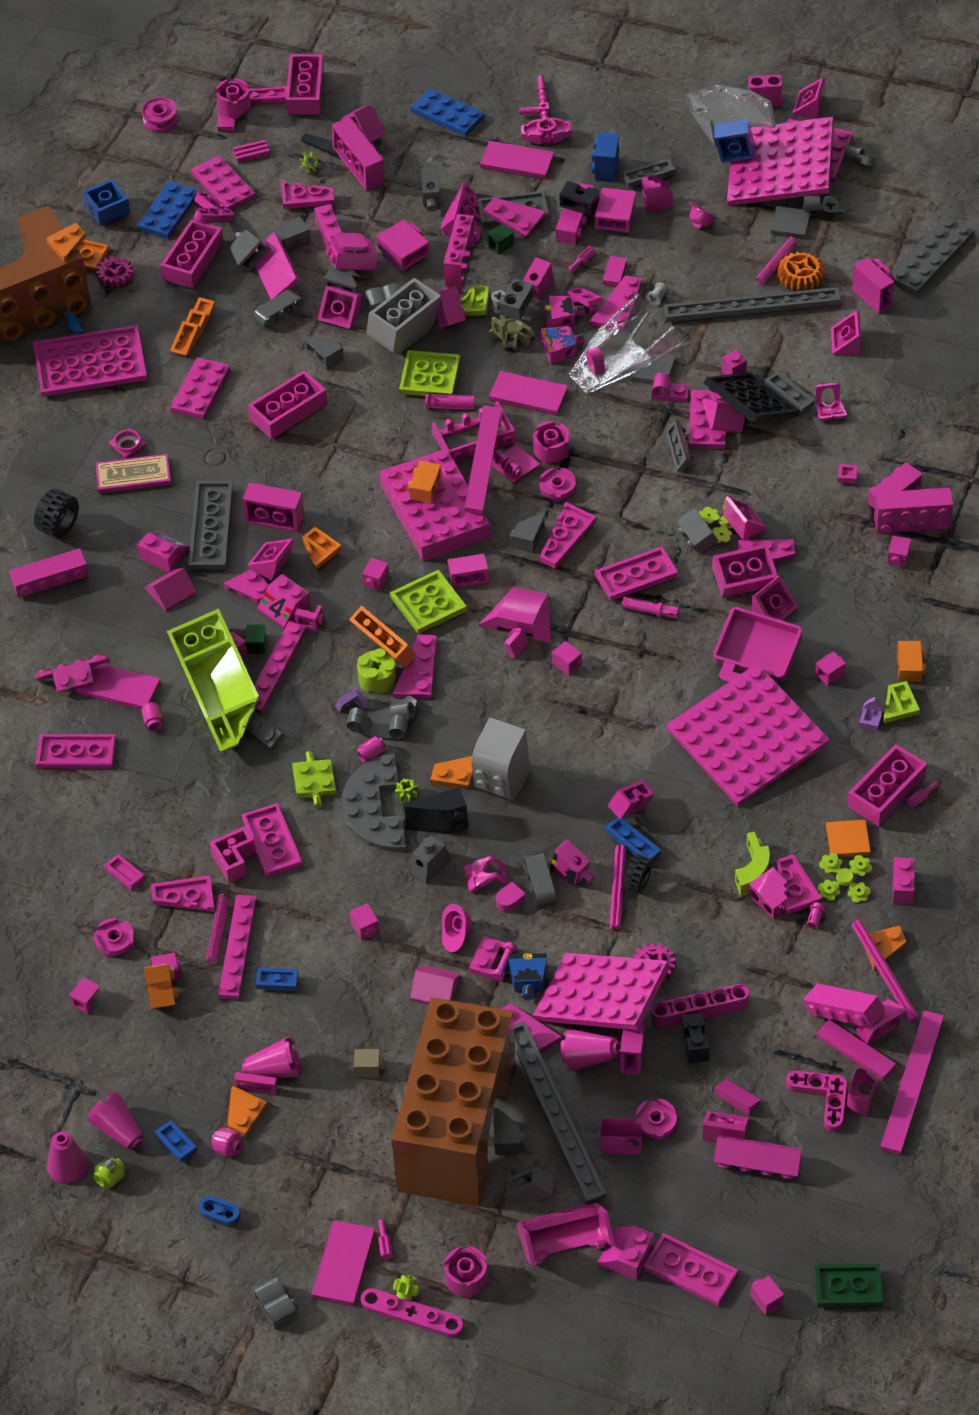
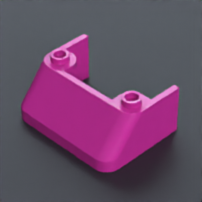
[516,1203,615,1267]

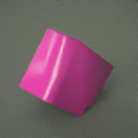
[748,75,782,107]
[642,174,673,213]
[749,868,787,919]
[846,1067,881,1116]
[600,1118,643,1155]

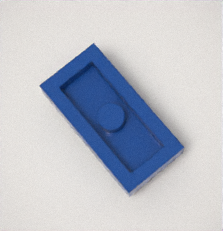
[256,968,299,991]
[155,1120,197,1163]

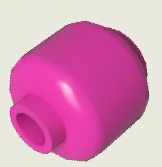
[211,1127,243,1158]

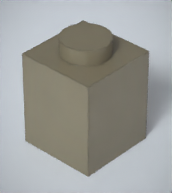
[354,1049,384,1078]

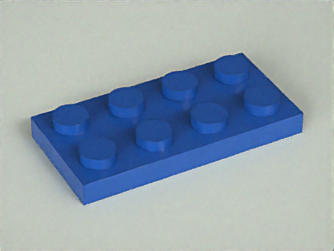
[411,88,485,137]
[137,181,199,239]

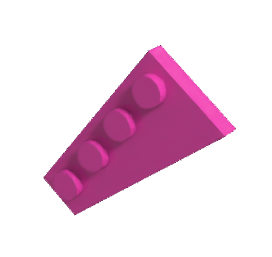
[590,275,642,332]
[540,502,596,569]
[393,635,437,699]

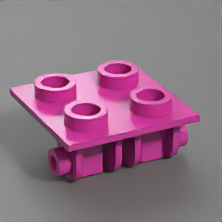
[491,444,540,483]

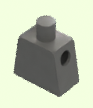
[421,167,441,211]
[230,230,270,272]
[411,836,450,884]

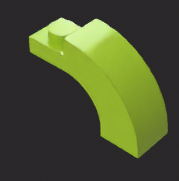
[735,832,770,897]

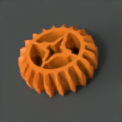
[778,251,825,291]

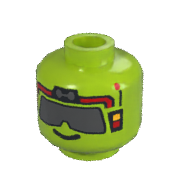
[93,1156,125,1188]

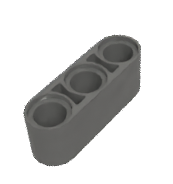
[253,289,304,329]
[524,853,556,906]

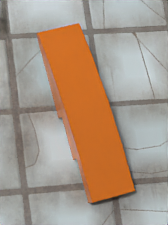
[170,297,216,357]

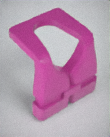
[816,383,847,421]
[464,855,509,894]

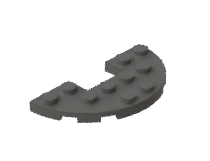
[342,753,406,852]

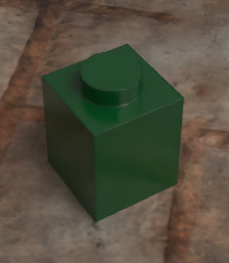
[487,224,514,255]
[245,624,267,654]

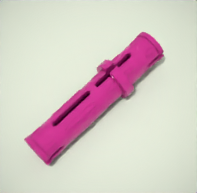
[622,597,679,619]

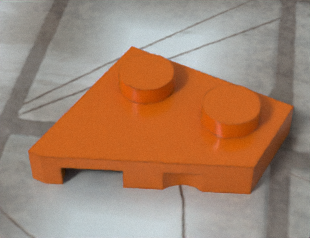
[46,223,86,262]
[302,527,342,570]
[430,756,473,790]
[864,926,906,970]
[228,1086,268,1138]

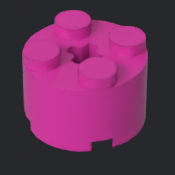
[216,79,251,119]
[533,421,570,465]
[444,1246,488,1299]

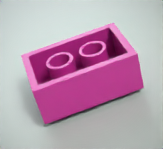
[243,483,305,533]
[712,544,778,598]

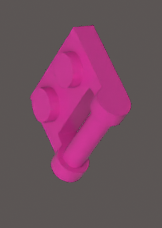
[469,936,517,981]

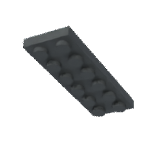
[892,216,974,296]
[188,481,233,569]

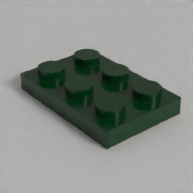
[815,1264,883,1307]

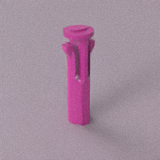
[425,394,475,409]

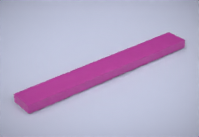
[464,405,501,515]
[880,1010,944,1155]

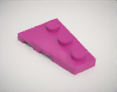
[281,181,334,209]
[484,198,546,239]
[738,539,795,564]
[775,854,822,915]
[151,875,215,912]
[502,1003,562,1053]

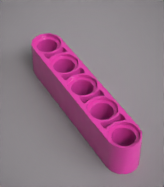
[652,984,749,1029]

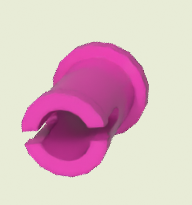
[806,902,825,929]

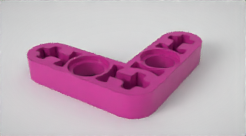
[194,191,234,223]
[786,1071,847,1132]

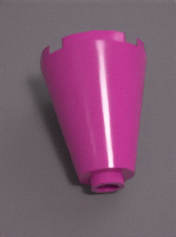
[561,1030,621,1071]
[242,1037,301,1078]
[87,1092,143,1149]
[47,1132,89,1185]

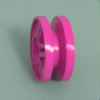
[142,97,178,133]

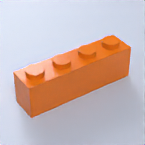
[349,606,417,668]

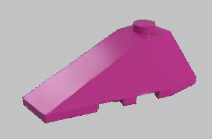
[441,182,482,242]

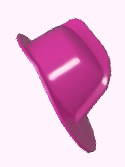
[689,201,718,229]
[442,904,472,952]

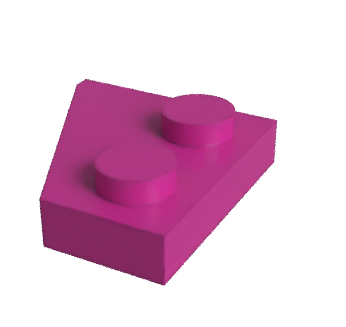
[224,569,269,604]

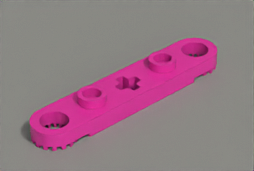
[361,1288,463,1338]

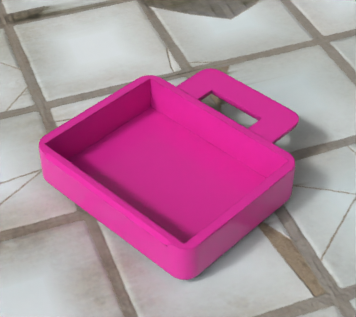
[713,607,803,683]

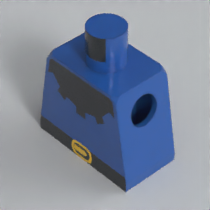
[508,953,547,1000]

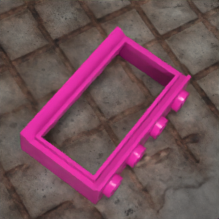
[443,214,475,295]
[432,401,515,462]

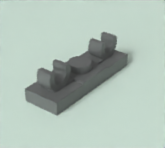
[666,420,696,472]

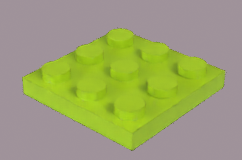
[399,350,460,396]
[390,570,467,634]

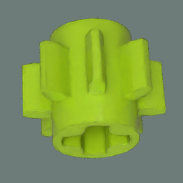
[299,152,321,173]
[395,779,419,802]
[393,1274,421,1300]

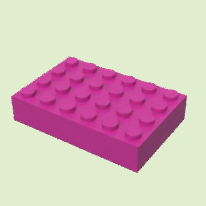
[379,448,491,561]

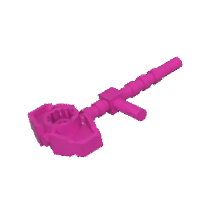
[519,76,572,145]

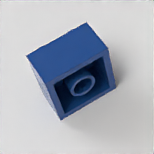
[714,119,755,163]
[592,132,619,182]
[83,179,130,227]

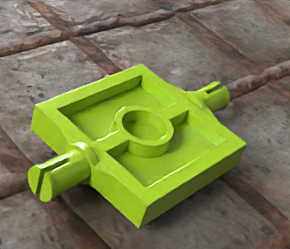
[292,751,336,808]

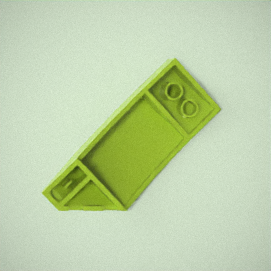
[167,609,259,753]

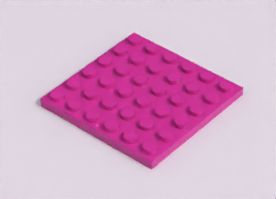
[727,117,834,206]
[666,663,830,807]

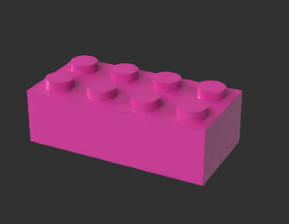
[286,54,324,115]
[332,117,385,191]
[160,219,224,289]
[248,370,328,440]
[874,488,953,534]
[847,744,927,827]

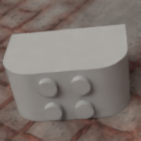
[366,278,441,355]
[472,717,531,801]

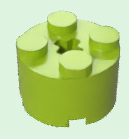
[357,648,396,694]

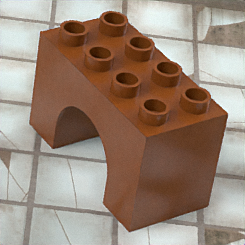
[0,206,92,343]
[392,997,516,1206]

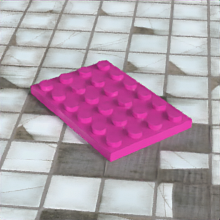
[33,325,147,397]
[533,953,670,1030]

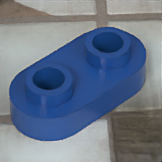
[199,1196,240,1226]

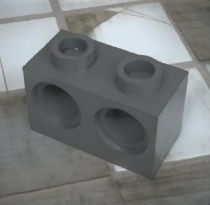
[498,278,534,320]

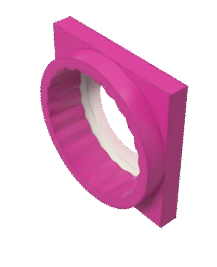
[109,428,147,459]

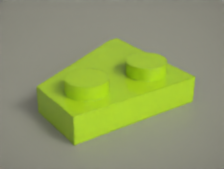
[460,285,491,316]
[884,681,920,723]

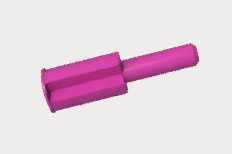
[568,246,596,272]
[906,781,940,808]
[378,1219,393,1261]

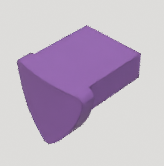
[335,687,369,712]
[859,697,885,731]

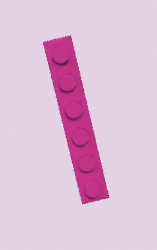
[254,621,307,714]
[218,895,257,1000]

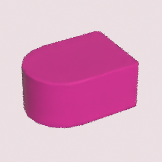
[586,347,605,375]
[496,882,525,913]

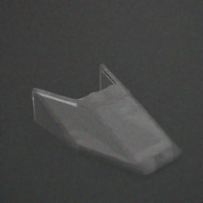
[686,84,776,147]
[568,294,686,394]

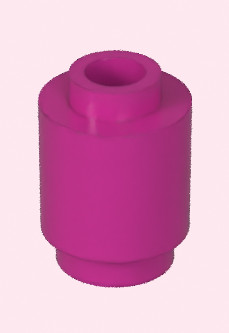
[141,702,164,732]
[356,736,386,763]

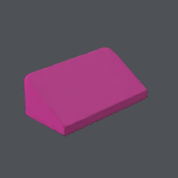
[715,1079,761,1115]

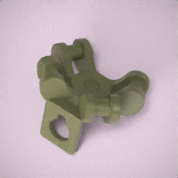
[489,314,536,350]

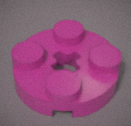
[539,468,576,502]
[94,918,135,958]
[636,1099,677,1141]

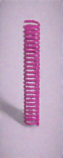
[756,236,798,285]
[206,894,230,965]

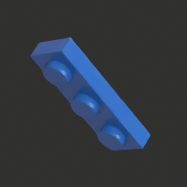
[605,817,661,861]

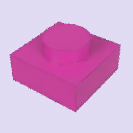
[838,464,857,484]

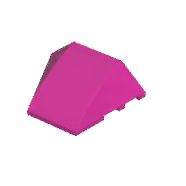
[479,587,551,643]

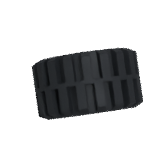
[34,488,79,539]

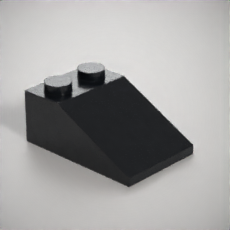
[403,787,468,834]

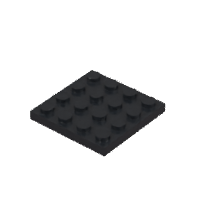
[704,372,800,423]

